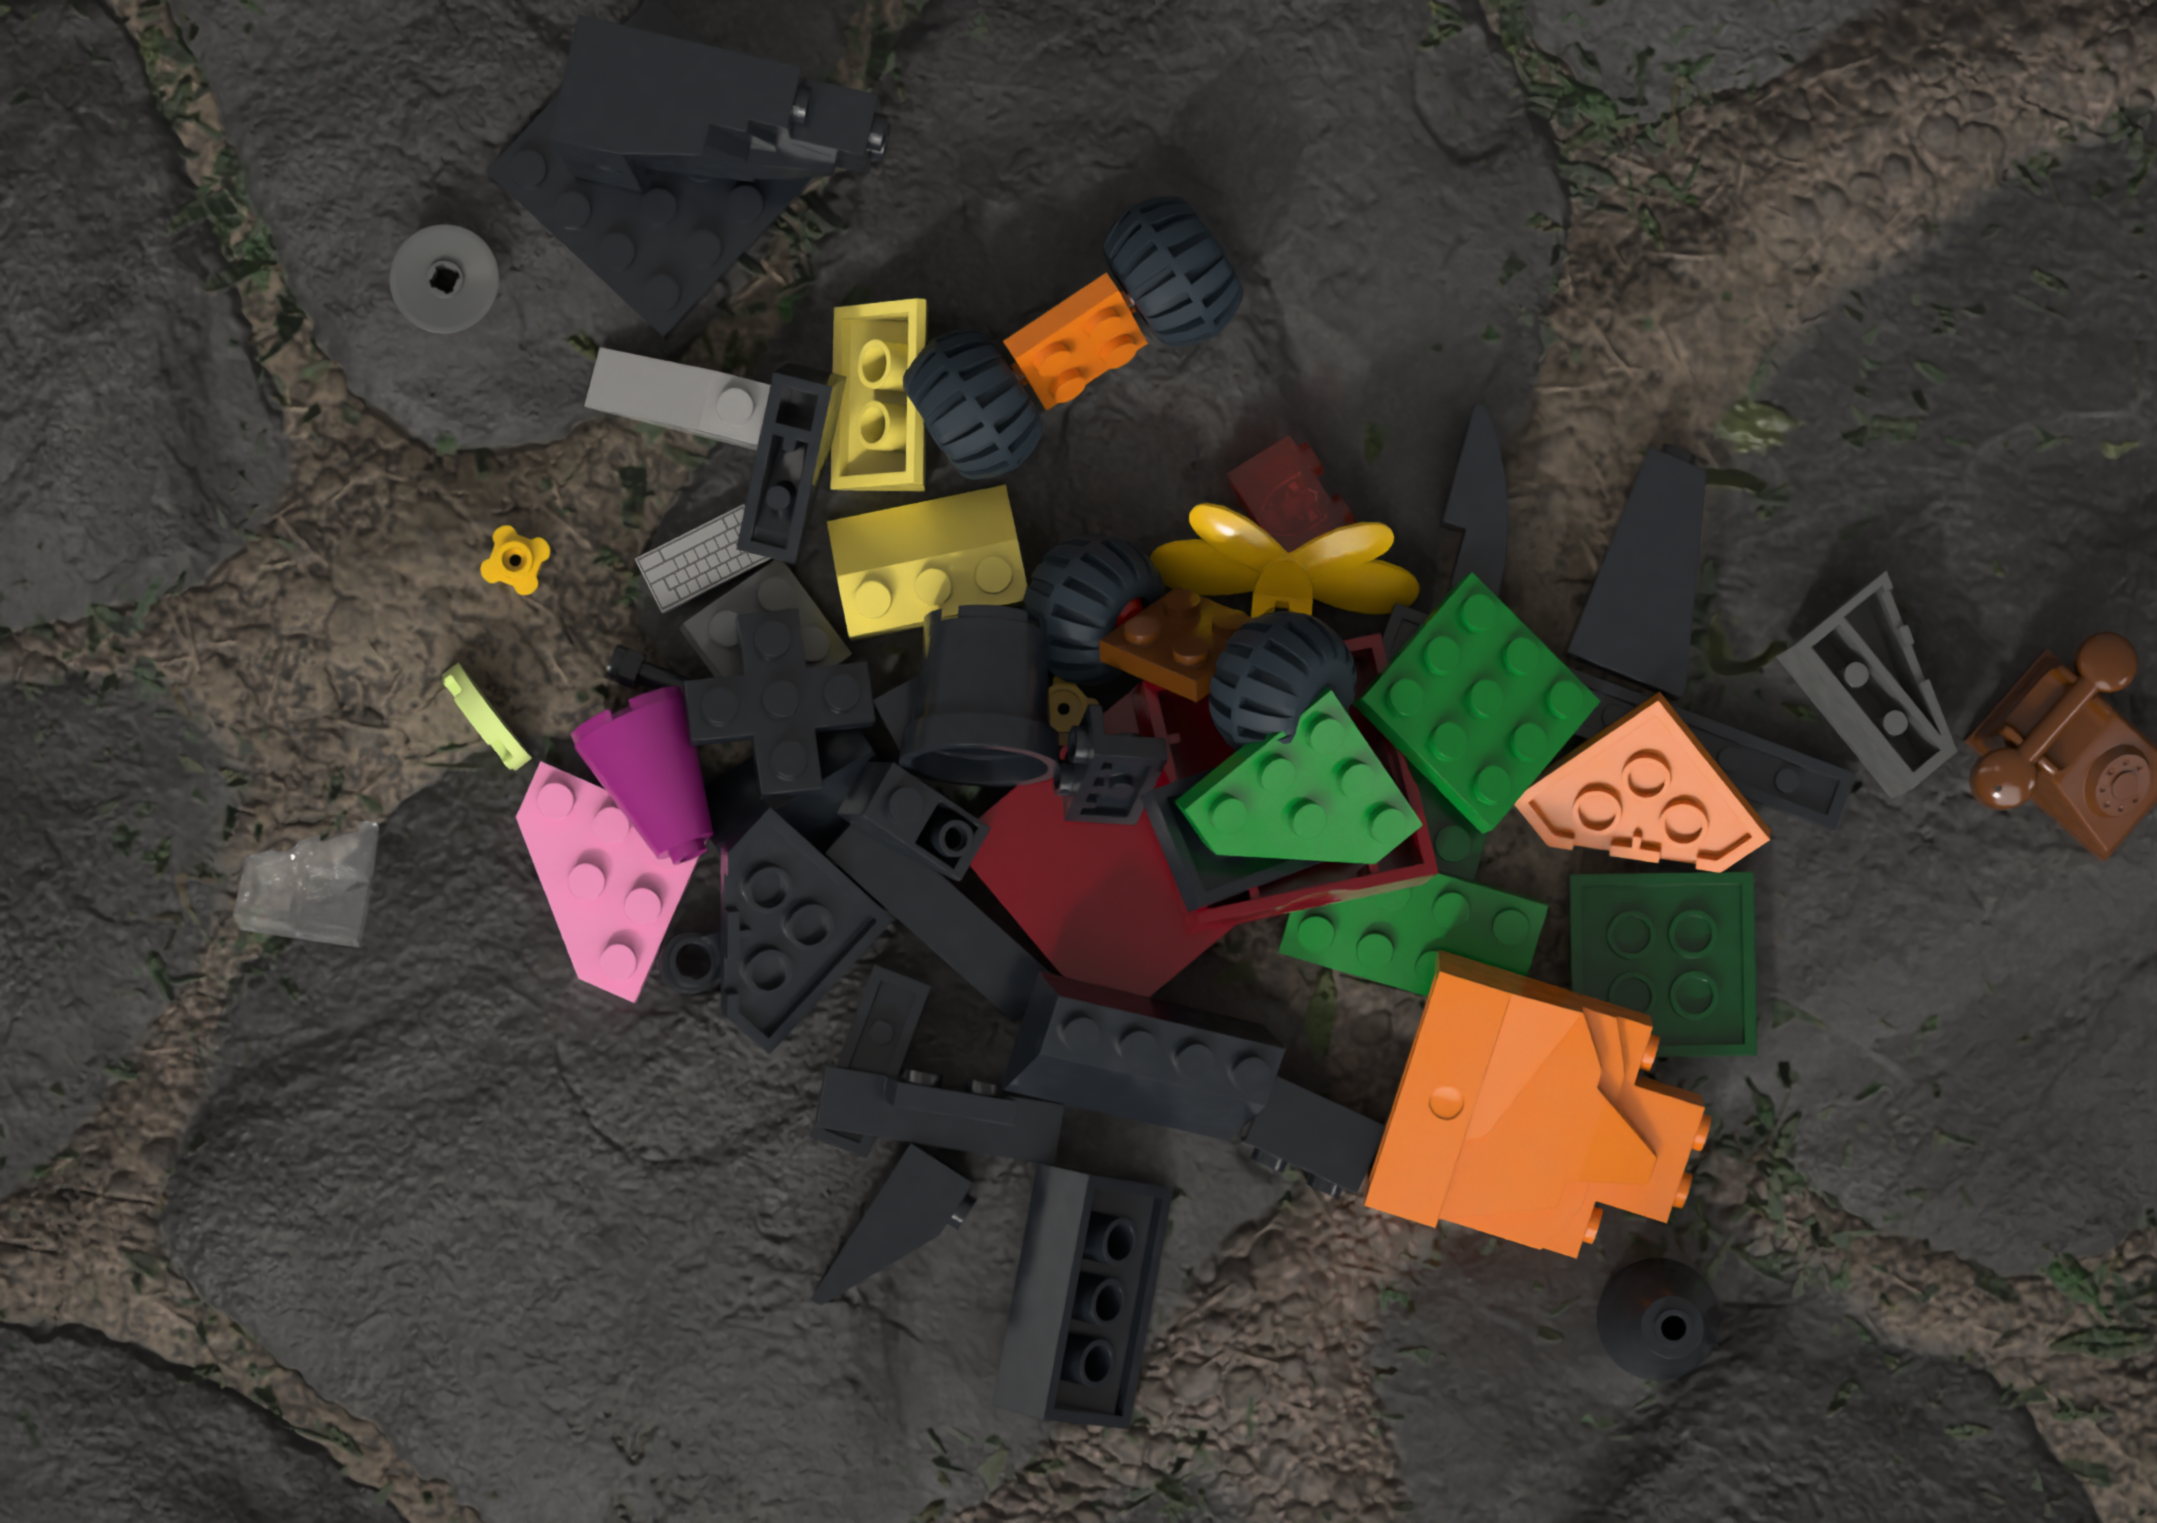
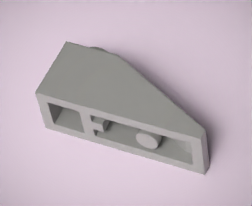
[584,347,771,451]

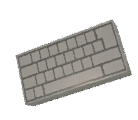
[635,504,772,615]

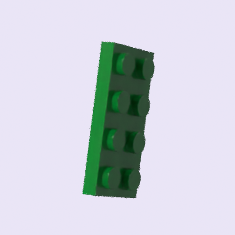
[1278,870,1549,996]

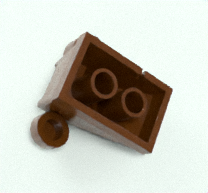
[1963,631,2157,862]

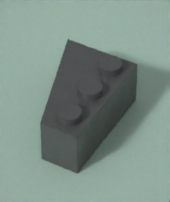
[1776,570,1958,800]

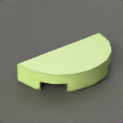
[441,662,532,771]

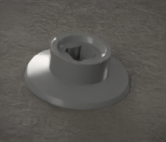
[389,224,499,334]

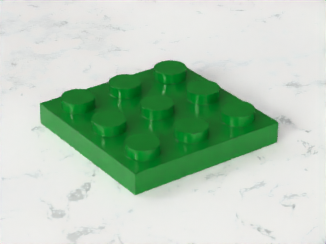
[1353,572,1601,834]

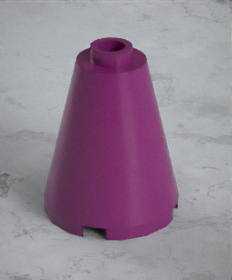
[571,686,714,865]

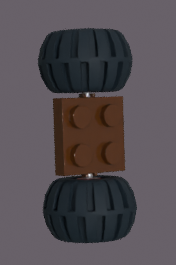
[1022,533,1357,751]

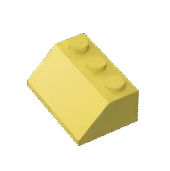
[827,484,1027,641]

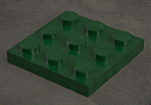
[1568,872,1757,1058]

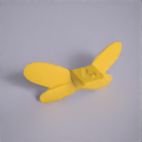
[1150,503,1419,618]

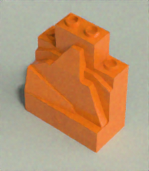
[1364,949,1712,1259]

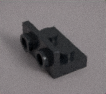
[1053,704,1168,825]

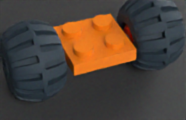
[903,196,1244,480]

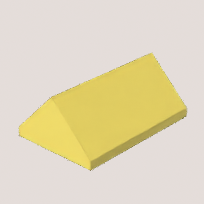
[830,298,929,492]

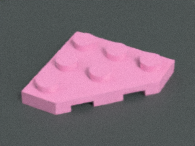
[516,761,708,1003]

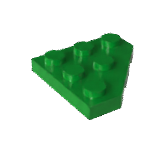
[1175,686,1423,864]

